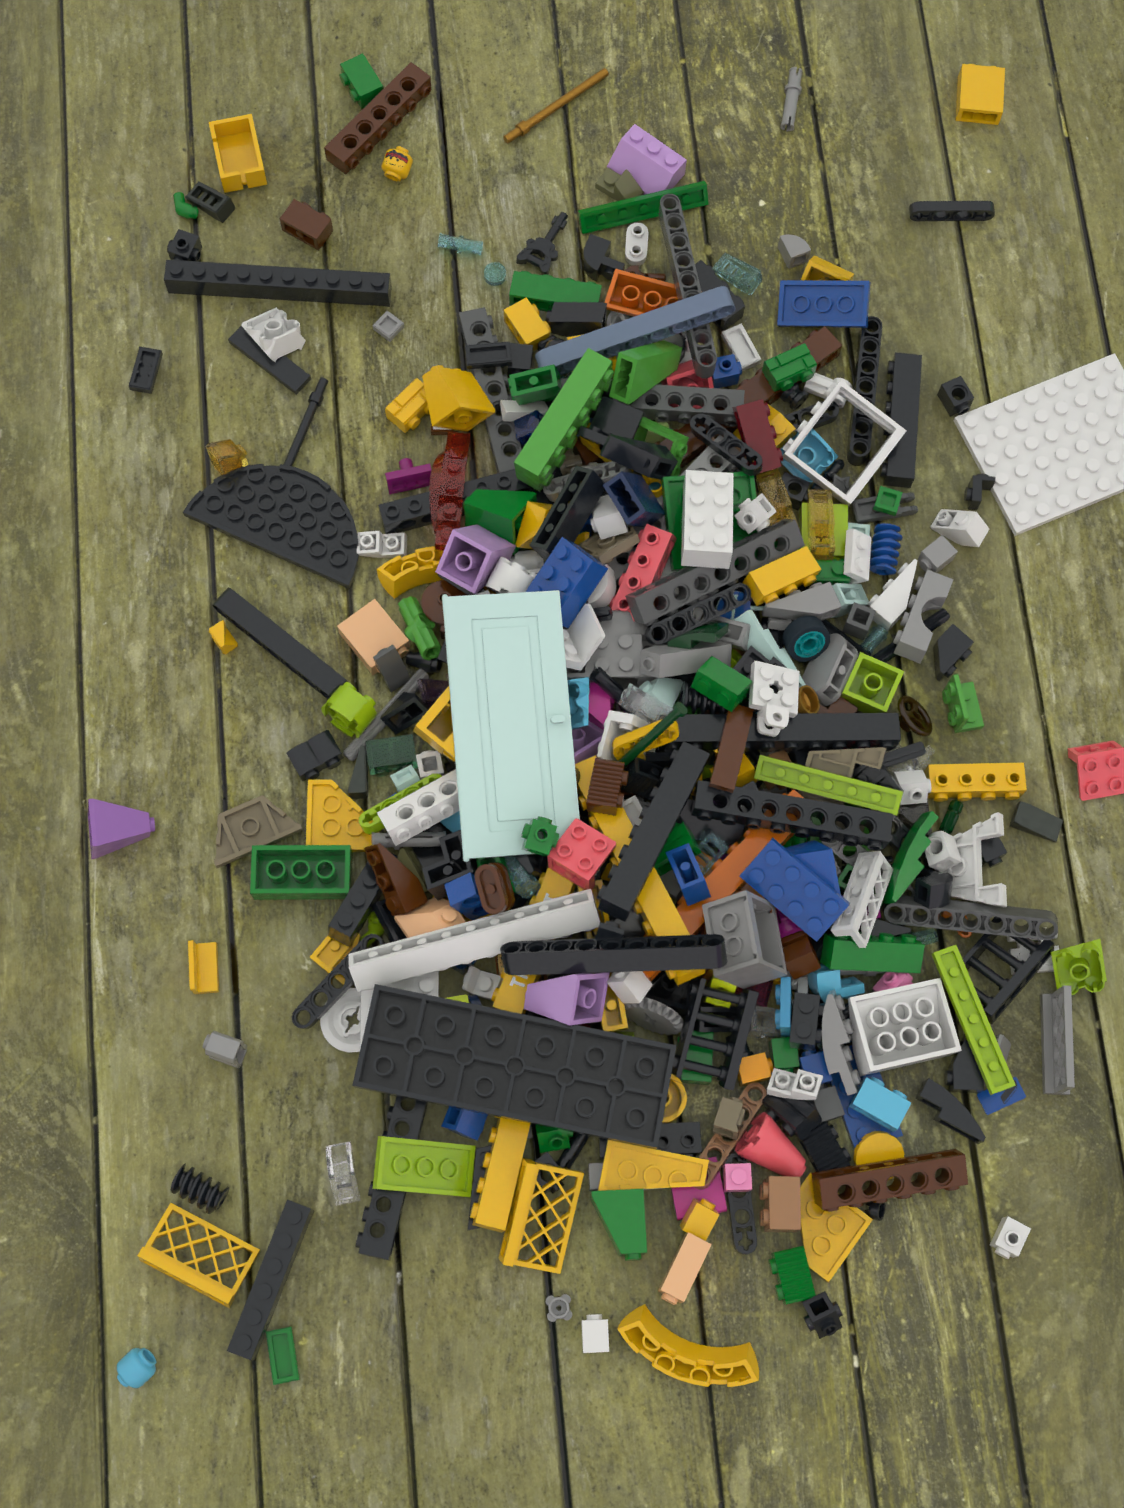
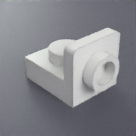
[462,966,503,1000]

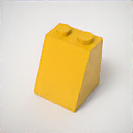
[422,365,495,431]

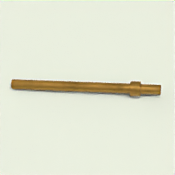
[503,68,609,144]

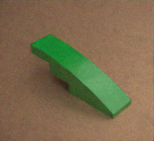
[882,811,939,905]

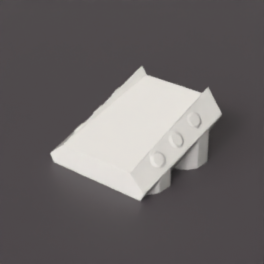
[241,307,306,362]

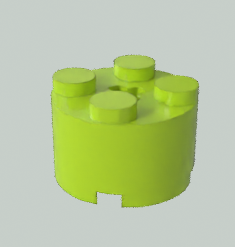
[321,682,377,738]

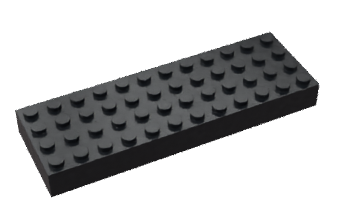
[352,984,677,1149]

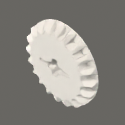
[320,988,361,1053]

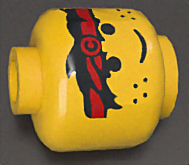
[381,146,413,182]

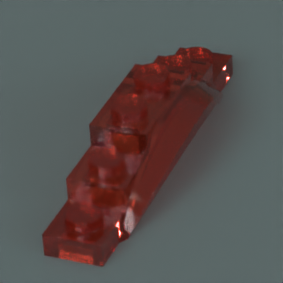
[429,432,471,550]

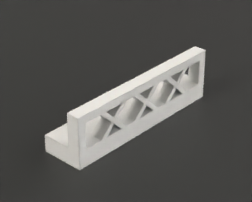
[831,851,893,948]

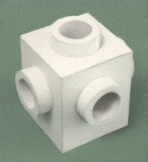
[734,493,777,534]

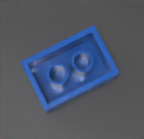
[526,537,608,628]

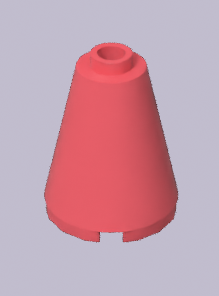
[735,1112,806,1177]

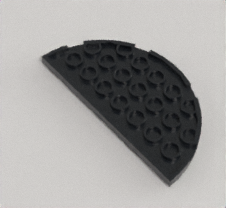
[183,464,359,589]

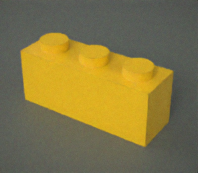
[742,546,821,606]

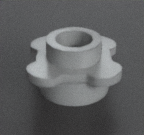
[545,1294,572,1322]

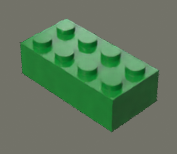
[250,845,353,900]

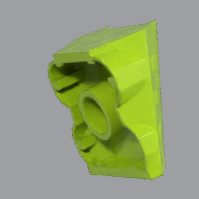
[1051,939,1107,995]

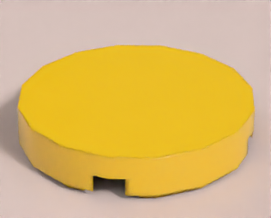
[853,1131,904,1181]

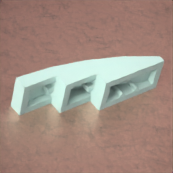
[734,609,806,687]

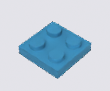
[775,977,792,1037]

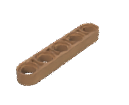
[694,1083,767,1190]

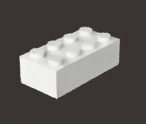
[681,470,733,569]

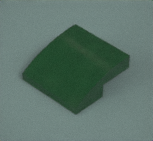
[668,622,729,649]

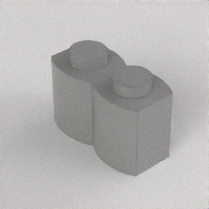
[203,1031,247,1068]

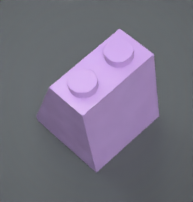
[435,525,516,594]
[524,972,610,1025]

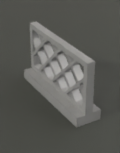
[1040,986,1075,1095]

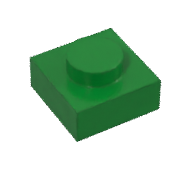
[873,486,903,516]

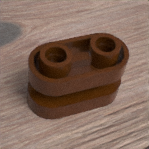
[475,862,515,914]

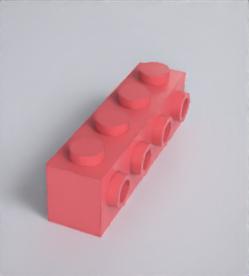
[609,524,677,622]

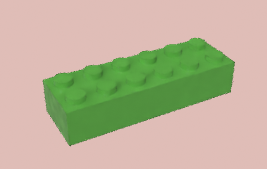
[514,348,614,492]

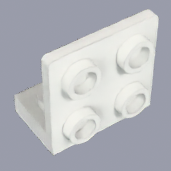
[563,603,605,671]
[597,710,651,761]

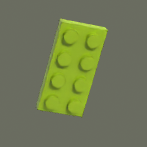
[372,1136,476,1197]

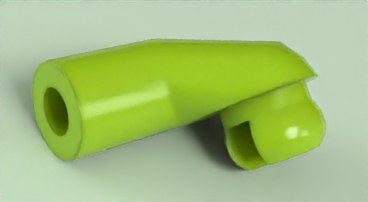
[360,911,384,947]

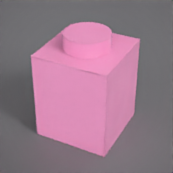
[723,1163,752,1192]

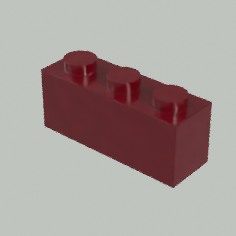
[732,399,783,473]

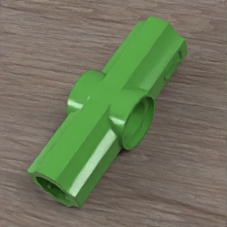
[398,596,441,661]

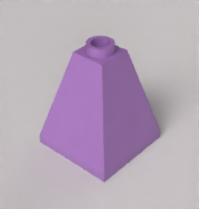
[87,799,155,859]

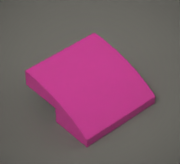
[671,1157,727,1221]

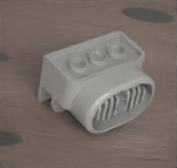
[566,610,656,689]

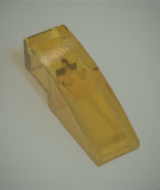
[756,468,800,541]
[807,489,835,560]

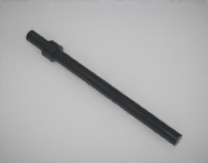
[283,377,328,466]

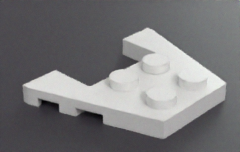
[935,812,1007,908]

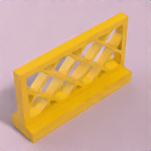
[499,1158,584,1274]
[137,1203,260,1309]

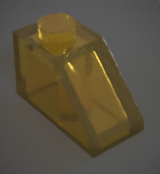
[206,439,248,475]

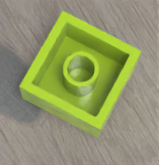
[841,652,904,713]

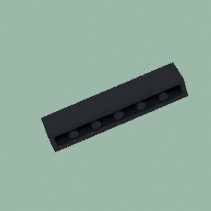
[880,352,922,488]
[227,1200,314,1360]

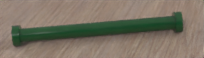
[618,702,688,767]

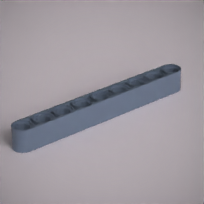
[535,286,736,375]

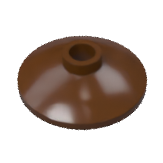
[421,580,467,625]

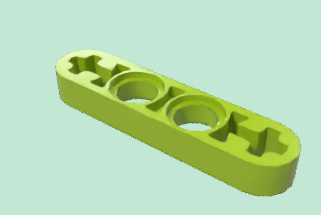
[358,774,442,834]

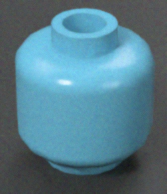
[117,1348,156,1388]

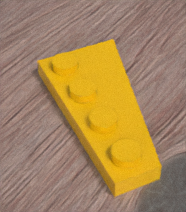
[598,1140,709,1191]

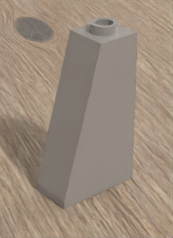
[640,640,732,678]

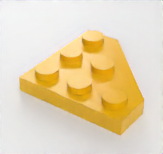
[306,780,380,852]
[800,1172,873,1283]

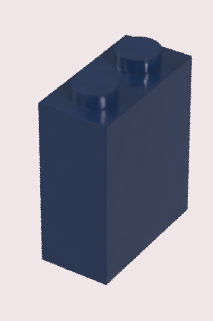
[603,471,666,527]

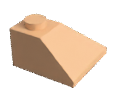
[394,897,466,938]

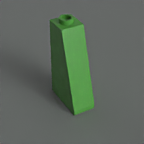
[609,340,682,404]

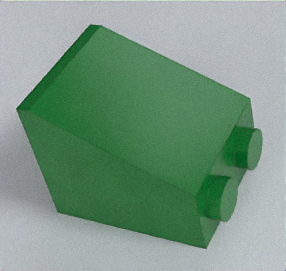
[463,489,537,556]
[590,1189,647,1261]

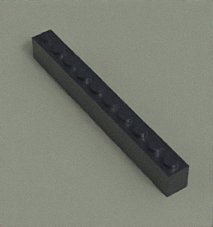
[164,260,392,307]
[657,713,901,753]

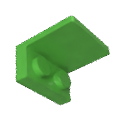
[942,674,984,733]

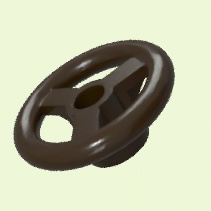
[897,696,933,737]

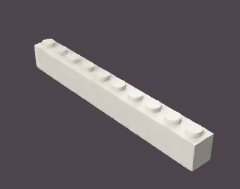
[349,889,600,992]

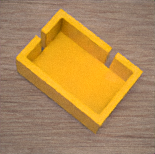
[209,114,267,193]

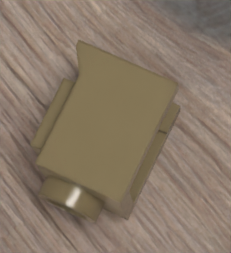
[712,1097,746,1140]

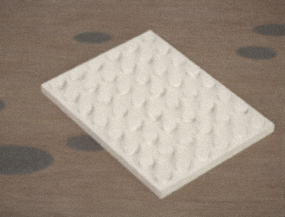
[953,353,1124,536]

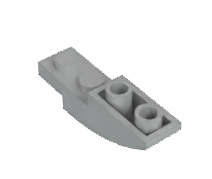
[822,989,861,1096]

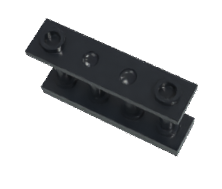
[944,916,1054,1024]
[672,976,759,1091]

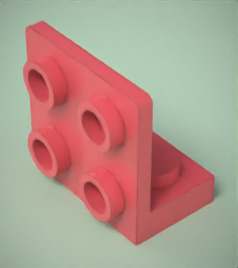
[1067,740,1124,801]
[547,818,616,890]

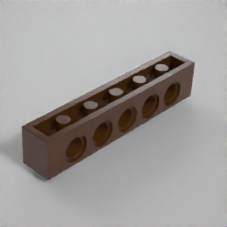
[324,62,432,175]
[811,1149,968,1212]

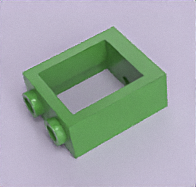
[634,417,689,476]

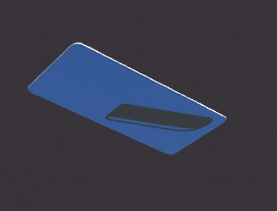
[977,1077,1026,1115]

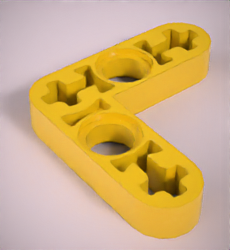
[612,719,679,760]

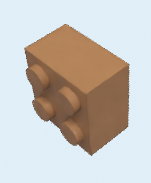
[759,1176,801,1233]

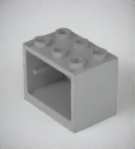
[702,890,787,989]

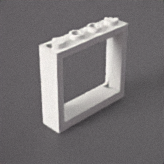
[782,380,907,506]

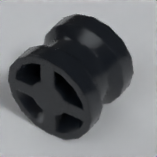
[780,383,809,411]

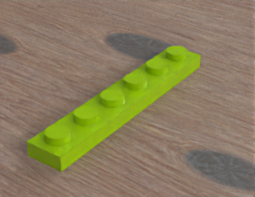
[754,755,904,816]
[931,945,1016,1095]

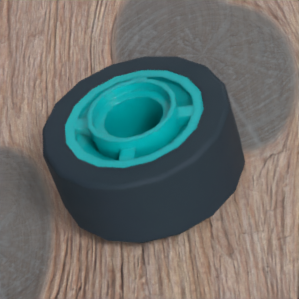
[782,616,830,662]

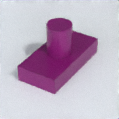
[385,458,434,495]

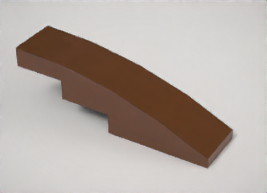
[709,705,754,793]

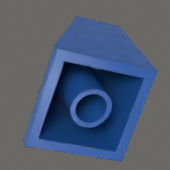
[767,840,841,901]

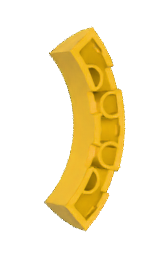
[377,546,496,599]
[617,1304,759,1387]

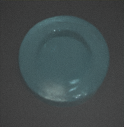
[484,262,506,286]

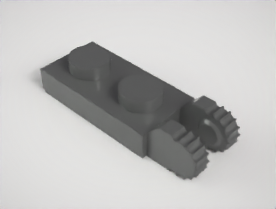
[851,492,918,524]

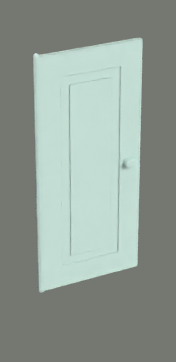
[442,590,580,862]

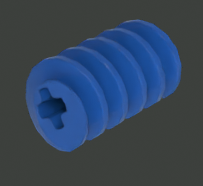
[870,523,903,575]

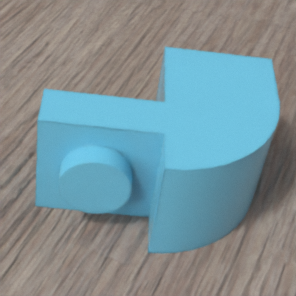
[807,964,865,1003]

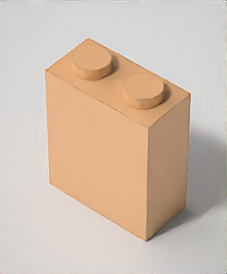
[337,599,410,675]
[658,1232,712,1305]

